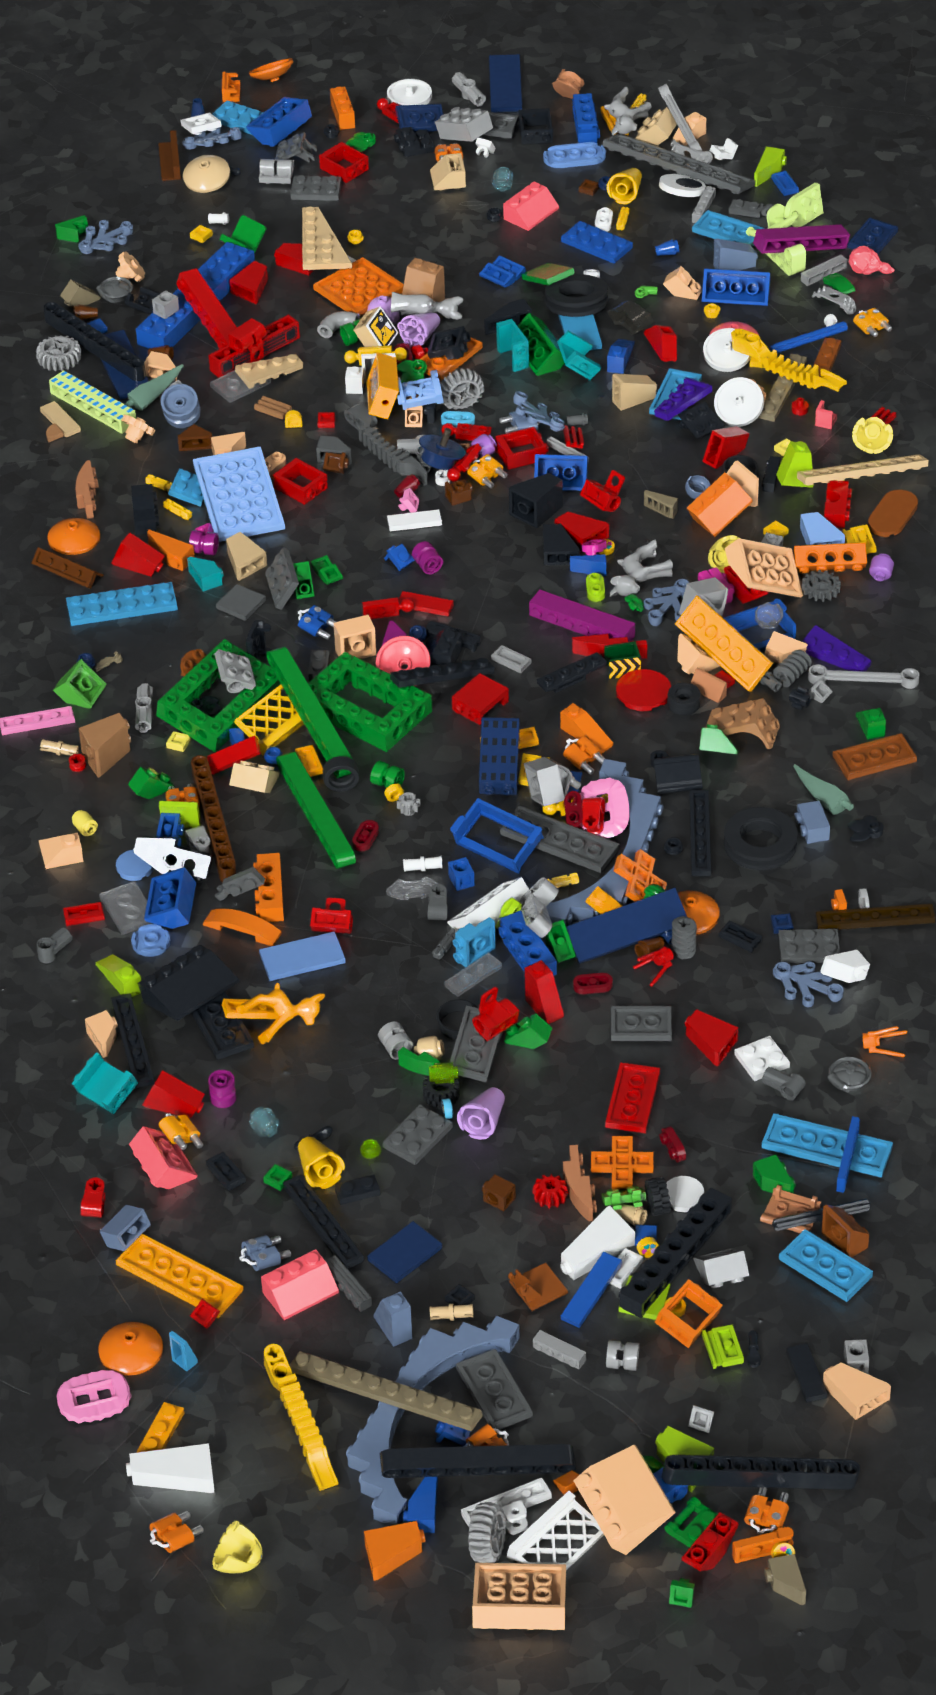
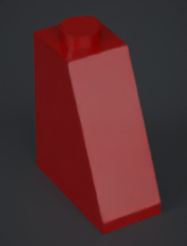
[274,243,314,276]
[230,261,268,304]
[702,426,750,469]
[555,512,609,553]
[111,532,165,577]
[525,960,564,1024]
[685,1009,738,1066]
[142,1070,205,1119]

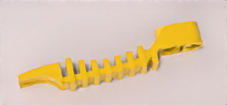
[731,329,847,392]
[264,1344,338,1491]

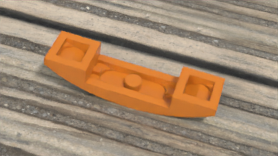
[203,909,282,946]

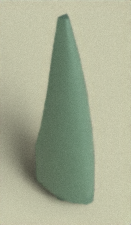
[124,364,184,411]
[793,764,854,815]

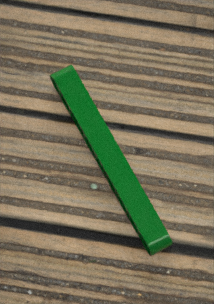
[267,646,353,778]
[276,751,356,869]

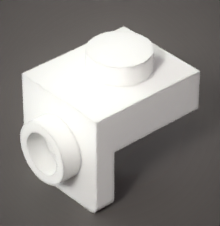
[709,138,738,160]

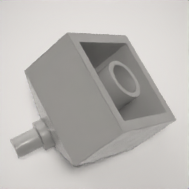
[679,577,728,616]
[524,757,581,807]

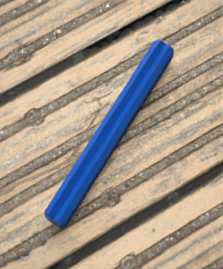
[769,321,848,353]

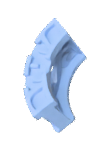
[397,370,444,410]

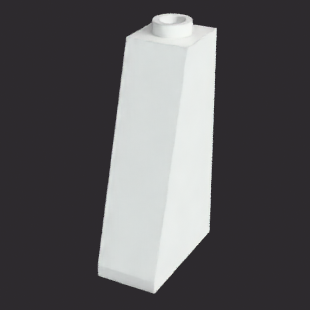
[560,1206,635,1280]
[126,1443,214,1493]

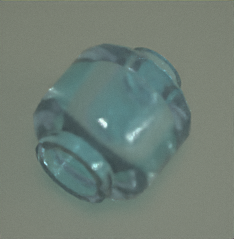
[492,167,513,192]
[249,1107,280,1138]

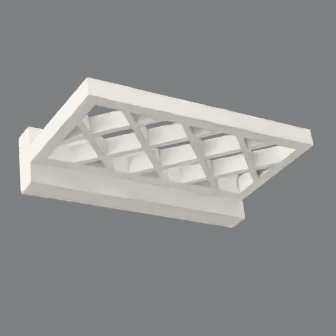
[507,1491,604,1570]

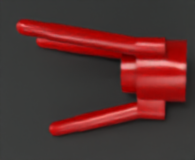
[633,946,674,987]

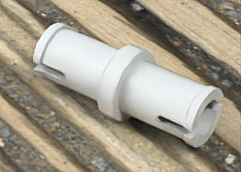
[403,856,443,872]

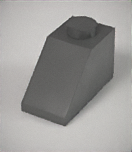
[316,436,352,465]

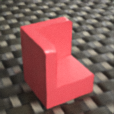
[815,400,837,429]

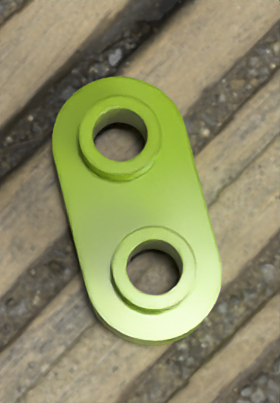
[586,573,605,602]

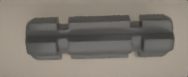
[432,928,457,960]

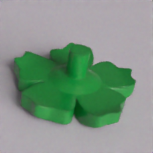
[624,594,644,612]

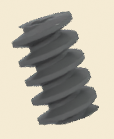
[773,650,812,687]
[672,916,697,959]

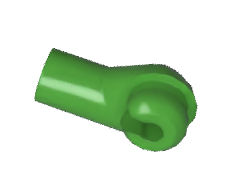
[635,286,658,298]

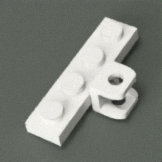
[461,1478,552,1535]

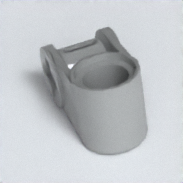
[184,825,212,854]

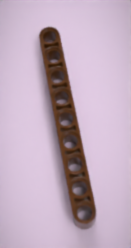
[191,755,236,882]

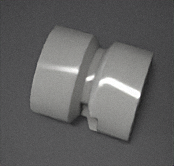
[378,1022,413,1060]
[606,1340,639,1371]

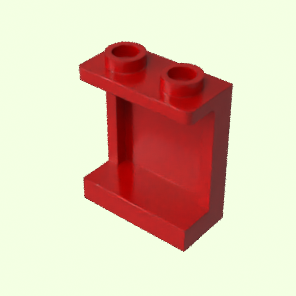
[452,673,509,725]

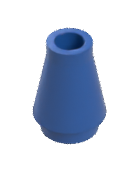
[655,239,680,256]

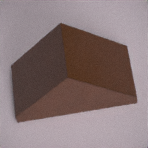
[178,424,212,451]

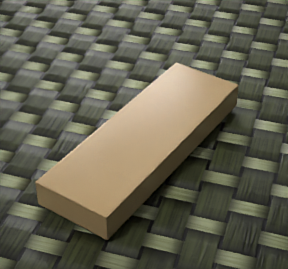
[40,401,81,438]

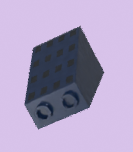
[479,718,520,795]

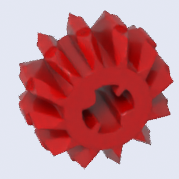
[533,1173,568,1209]

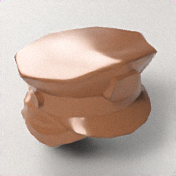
[552,69,584,99]

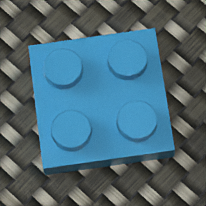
[168,468,204,507]

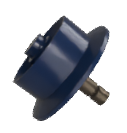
[419,428,466,470]

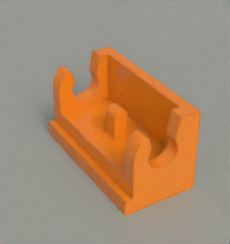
[222,72,240,102]

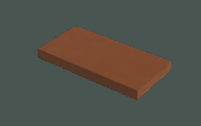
[833,733,917,780]

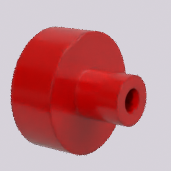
[411,344,428,360]
[791,397,809,416]

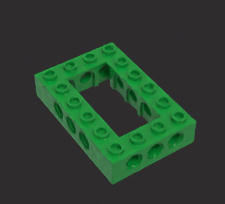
[156,639,281,752]
[308,652,432,752]

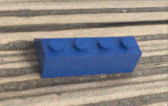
[246,97,312,147]
[702,269,771,306]

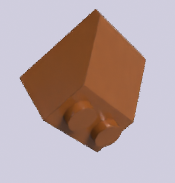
[822,1204,869,1258]

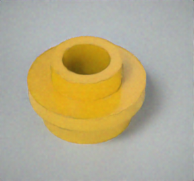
[347,230,364,244]
[704,303,720,318]

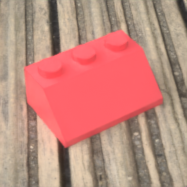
[503,181,559,231]
[129,1126,198,1189]
[261,1249,339,1320]

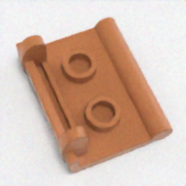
[760,1185,821,1233]

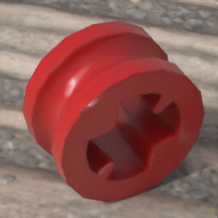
[68,754,86,772]

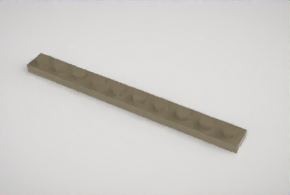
[289,1351,483,1431]

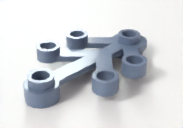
[182,127,242,150]
[78,220,133,254]
[513,391,565,432]
[643,579,689,626]
[773,961,844,1007]

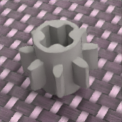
[396,792,420,816]

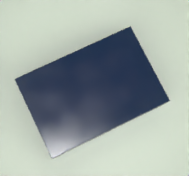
[395,104,444,131]
[847,218,898,254]
[367,1221,442,1284]

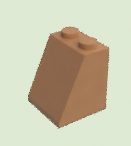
[402,258,445,302]
[79,713,131,777]

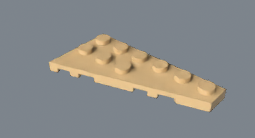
[302,206,352,270]

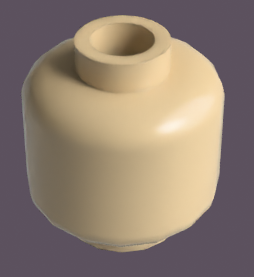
[414,1036,445,1061]

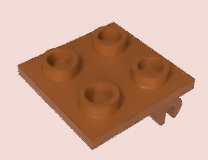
[508,1263,568,1311]

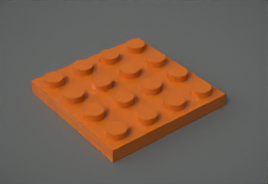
[313,257,404,316]

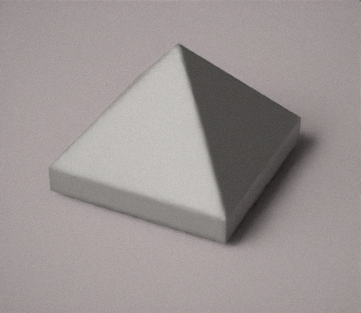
[688,1405,714,1433]

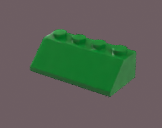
[518,313,565,376]

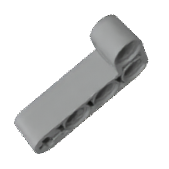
[519,877,559,938]

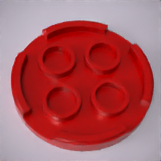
[616,669,671,711]

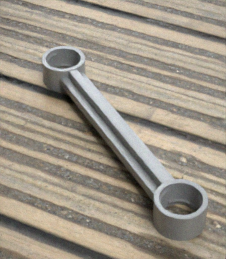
[658,84,702,151]
[808,664,919,689]

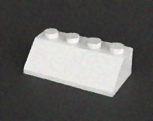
[447,877,529,931]

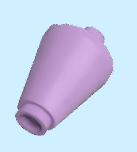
[398,313,440,347]

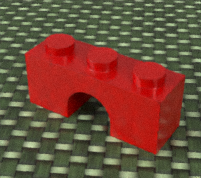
[824,480,852,528]

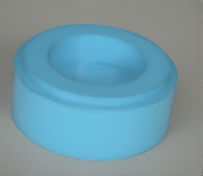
[442,1098,453,1119]

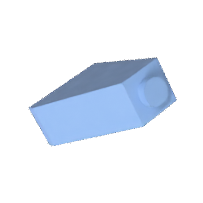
[800,512,845,545]

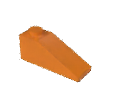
[147,529,194,571]
[560,703,613,754]

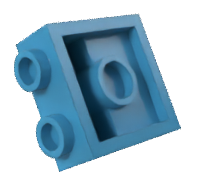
[452,917,496,968]

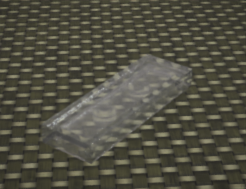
[444,952,502,997]

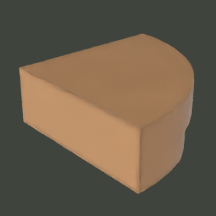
[46,423,64,442]

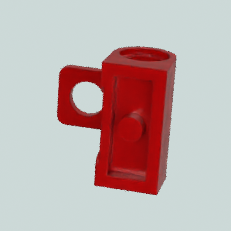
[228,318,267,363]
[580,470,625,512]
[310,898,353,934]
[472,986,520,1042]

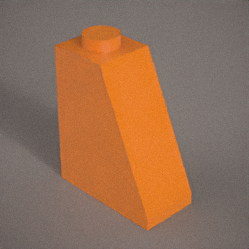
[364,1521,425,1581]

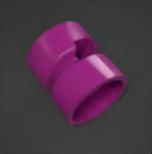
[189,530,219,556]
[412,541,443,574]
[208,1070,236,1108]

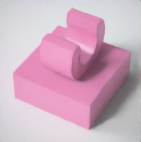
[398,488,419,513]

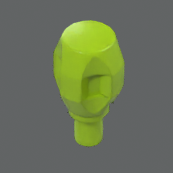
[495,897,522,929]

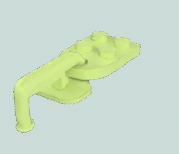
[746,183,824,237]

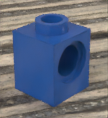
[448,857,475,891]

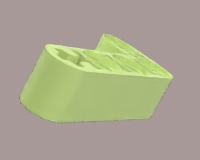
[765,243,806,276]

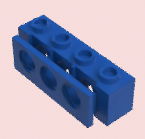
[572,93,600,143]
[498,911,557,976]

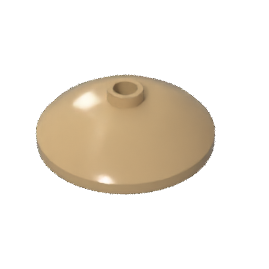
[183,155,230,193]

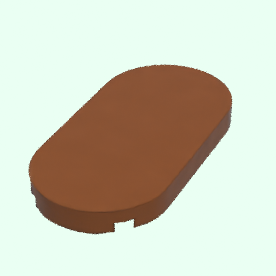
[868,490,918,537]

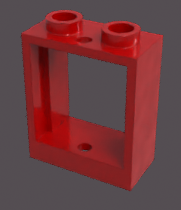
[319,142,369,183]
[495,427,548,470]
[273,458,328,505]

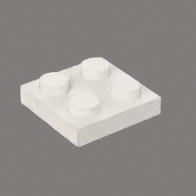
[181,113,221,135]
[735,1036,790,1081]

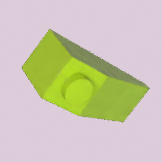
[754,146,787,187]
[96,954,141,997]

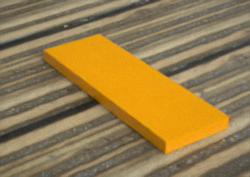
[675,595,773,692]
[116,1233,243,1319]

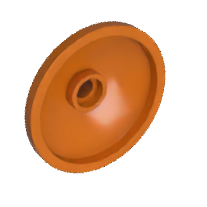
[249,58,293,82]
[47,518,100,555]
[678,890,719,935]
[98,1322,163,1376]

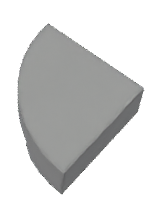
[858,888,870,909]

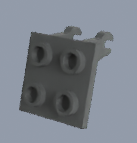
[275,132,317,163]

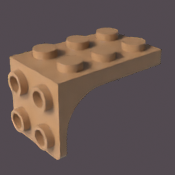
[705,698,780,749]

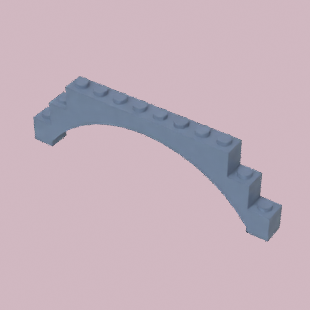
[546,759,663,926]
[346,1316,520,1526]

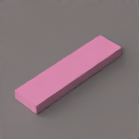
[0,706,75,735]

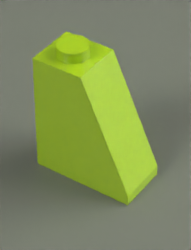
[776,441,814,488]
[655,1426,714,1492]

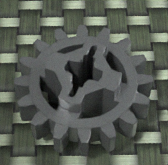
[802,570,841,602]

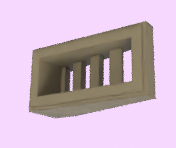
[644,490,678,519]

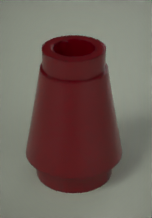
[394,474,420,498]

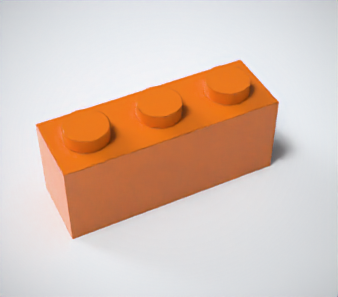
[330,87,355,130]

